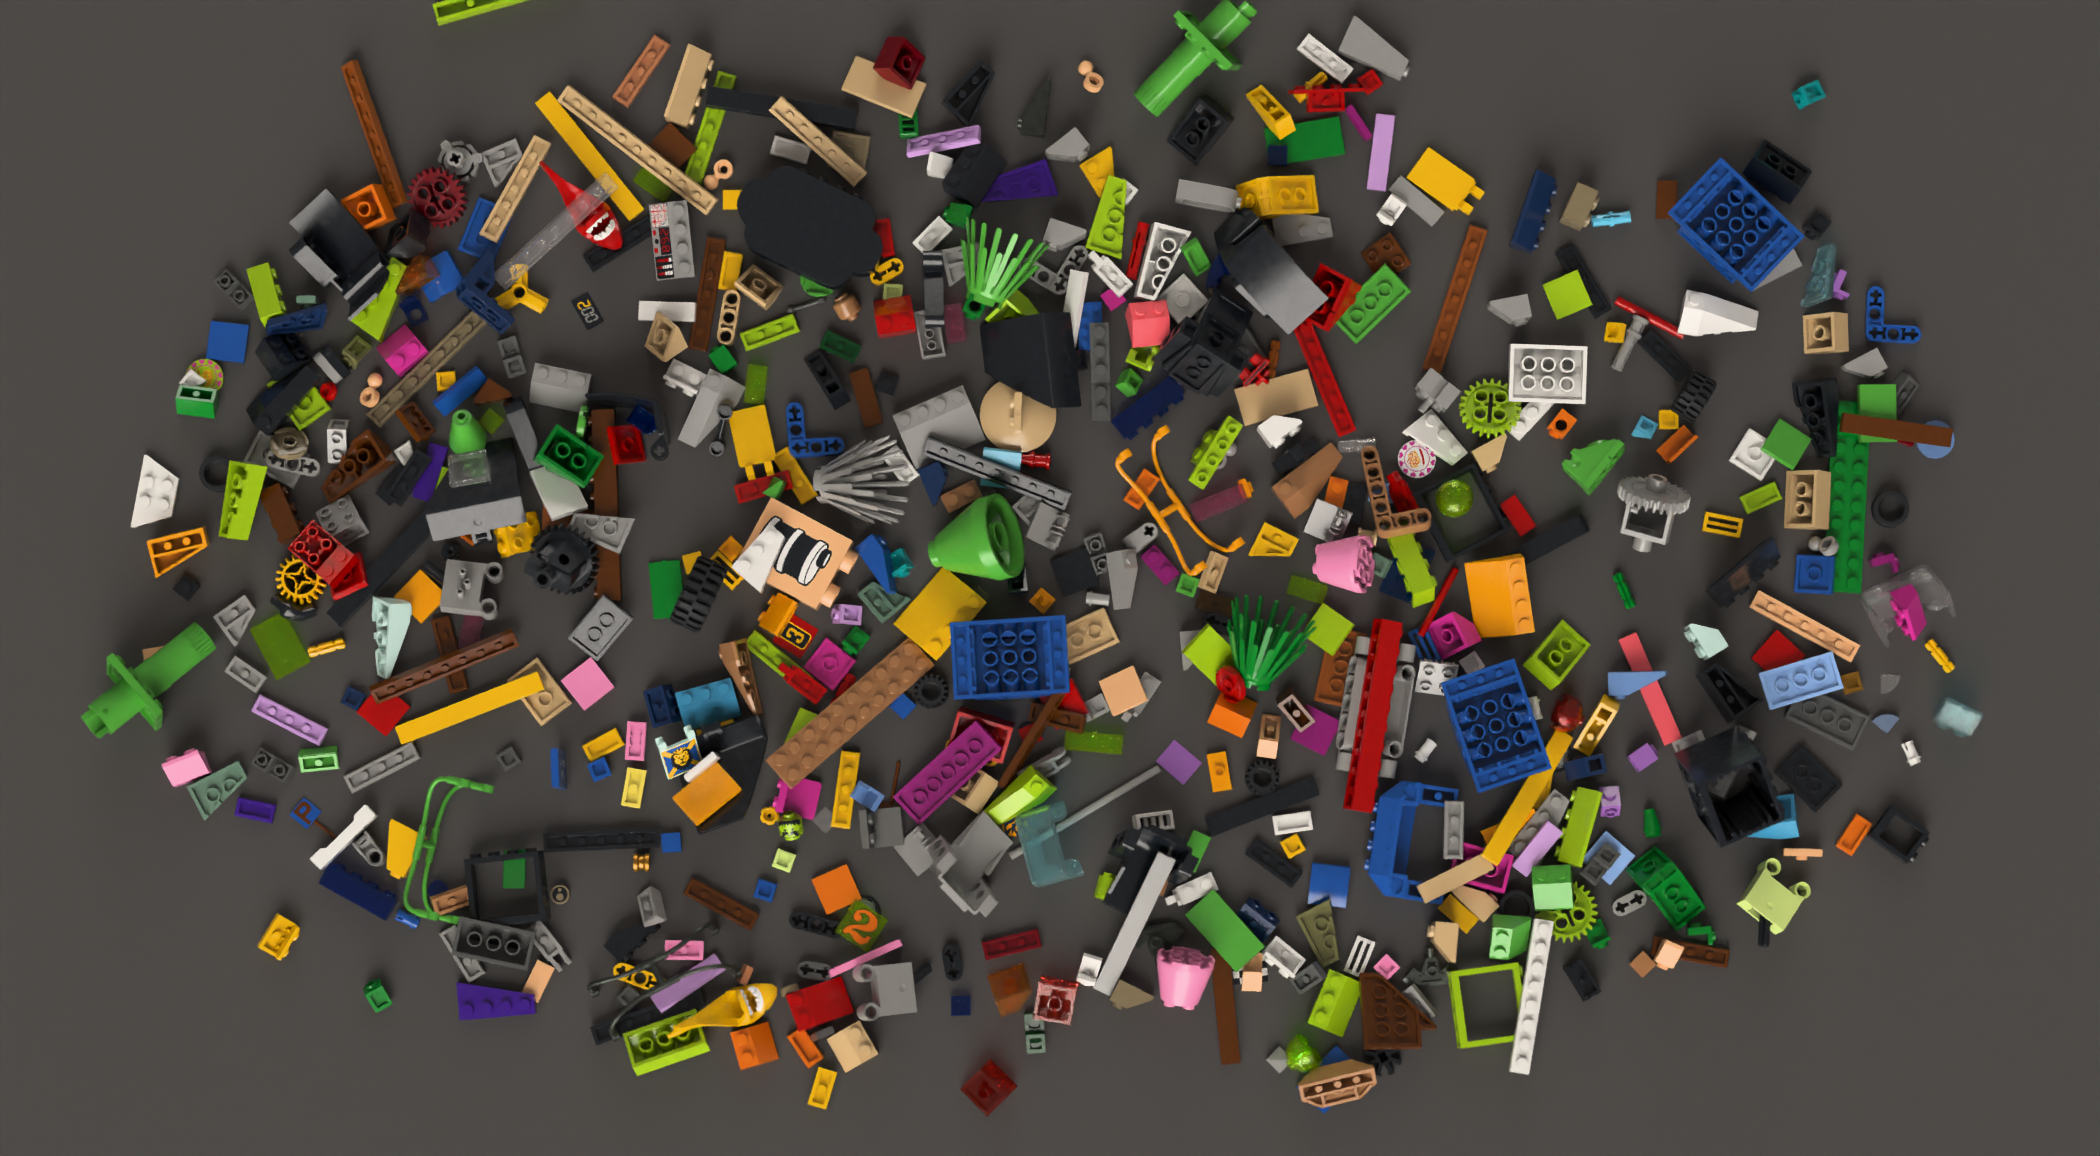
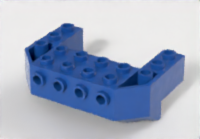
[1364,781,1459,905]

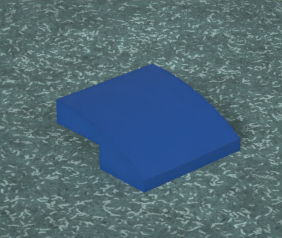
[412,250,463,303]
[1307,862,1351,908]

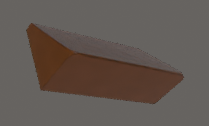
[1655,180,1678,220]

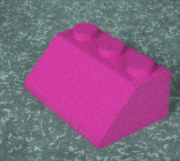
[1449,842,1514,894]

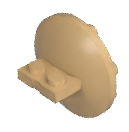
[980,381,1056,453]

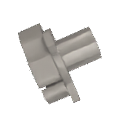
[438,140,483,184]

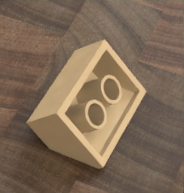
[1784,470,1831,530]
[1427,921,1459,962]

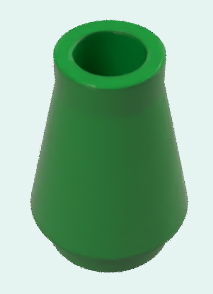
[1643,809,1662,838]

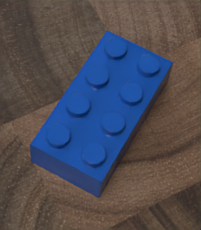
[1078,302,1102,351]

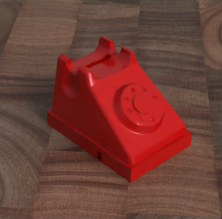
[1305,263,1362,332]

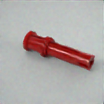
[1021,451,1051,470]

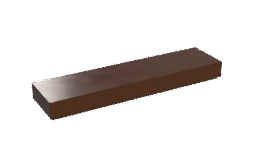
[431,615,469,694]
[683,877,760,931]
[1650,936,1730,969]

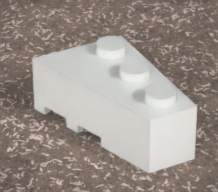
[732,524,785,594]

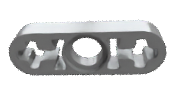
[265,451,321,477]

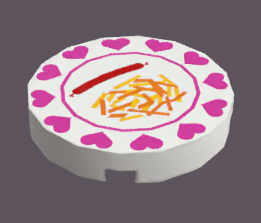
[1397,440,1436,478]

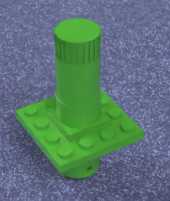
[1133,0,1257,117]
[81,622,216,739]

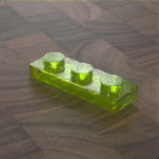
[1064,730,1123,755]

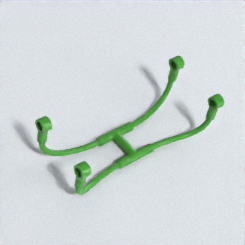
[403,776,495,925]

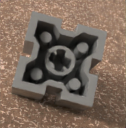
[1414,368,1461,413]

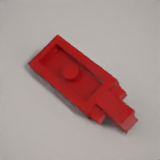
[1386,471,1422,524]
[778,662,828,705]

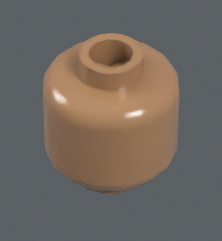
[833,292,861,322]

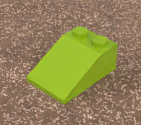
[1523,619,1591,691]

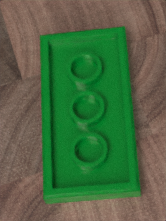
[1264,116,1345,167]

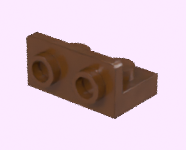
[395,401,436,443]

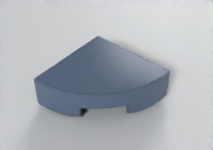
[1871,714,1899,734]

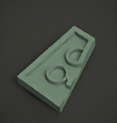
[187,760,248,821]

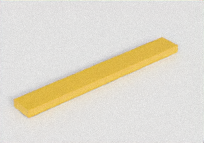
[535,91,645,221]
[395,671,545,745]
[1480,728,1573,866]

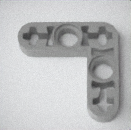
[1019,245,1088,296]

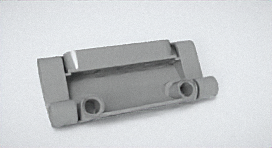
[1335,636,1416,779]

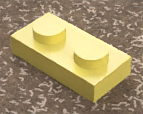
[621,767,647,809]

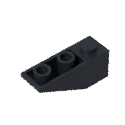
[603,923,661,962]

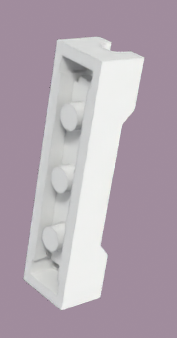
[310,805,378,870]

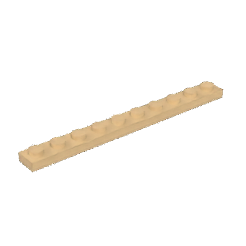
[557,85,719,215]

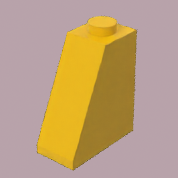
[386,819,427,880]

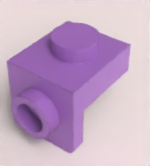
[1828,269,1850,301]
[1599,786,1621,817]

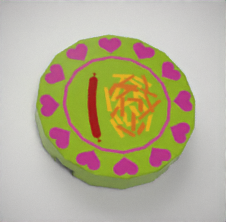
[186,359,224,391]

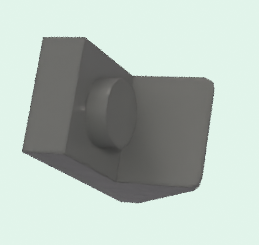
[1289,961,1327,995]

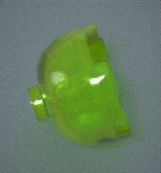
[1435,479,1474,517]
[1285,1034,1323,1073]

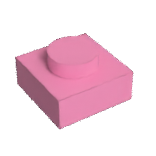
[1373,954,1400,980]

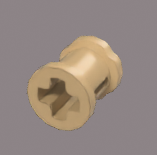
[1358,528,1377,546]

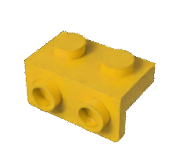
[257,913,300,960]

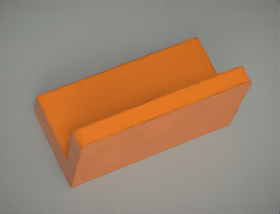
[1655,425,1698,465]

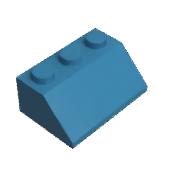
[675,678,742,729]

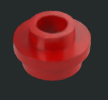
[320,382,337,401]

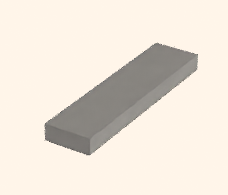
[343,741,421,794]

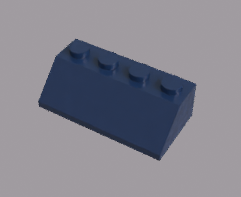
[1509,169,1558,254]

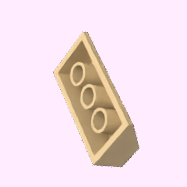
[664,44,714,129]

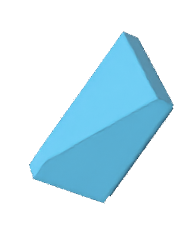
[1631,415,1658,439]

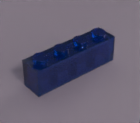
[1111,376,1186,441]
[318,862,399,921]

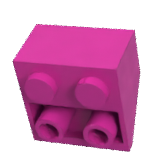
[1889,584,1927,641]

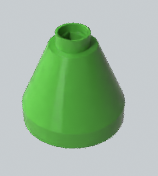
[928,494,1025,581]

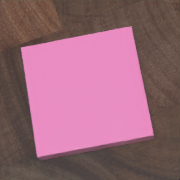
[561,657,615,711]

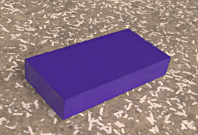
[234,797,277,824]

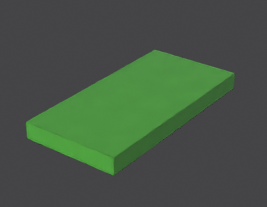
[1336,264,1411,344]
[1185,889,1265,972]

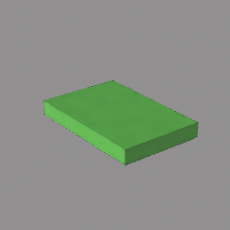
[1857,384,1897,442]

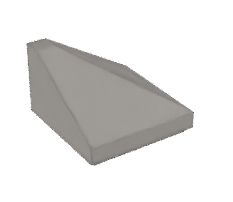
[1266,1046,1293,1073]

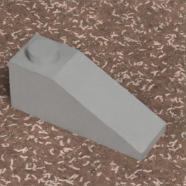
[1106,549,1138,610]

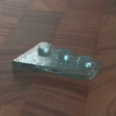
[1800,243,1837,308]

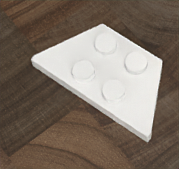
[131,455,180,528]

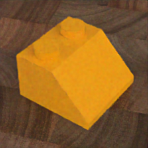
[758,592,799,638]

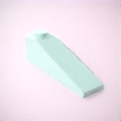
[372,596,412,679]

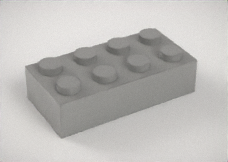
[914,310,946,360]

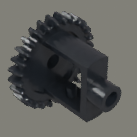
[524,523,600,595]

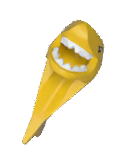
[667,983,778,1038]

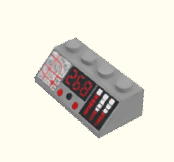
[649,200,695,281]

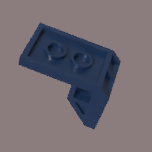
[456,250,516,335]

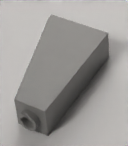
[1338,16,1410,81]

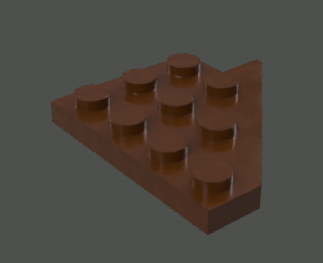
[1359,973,1437,1050]

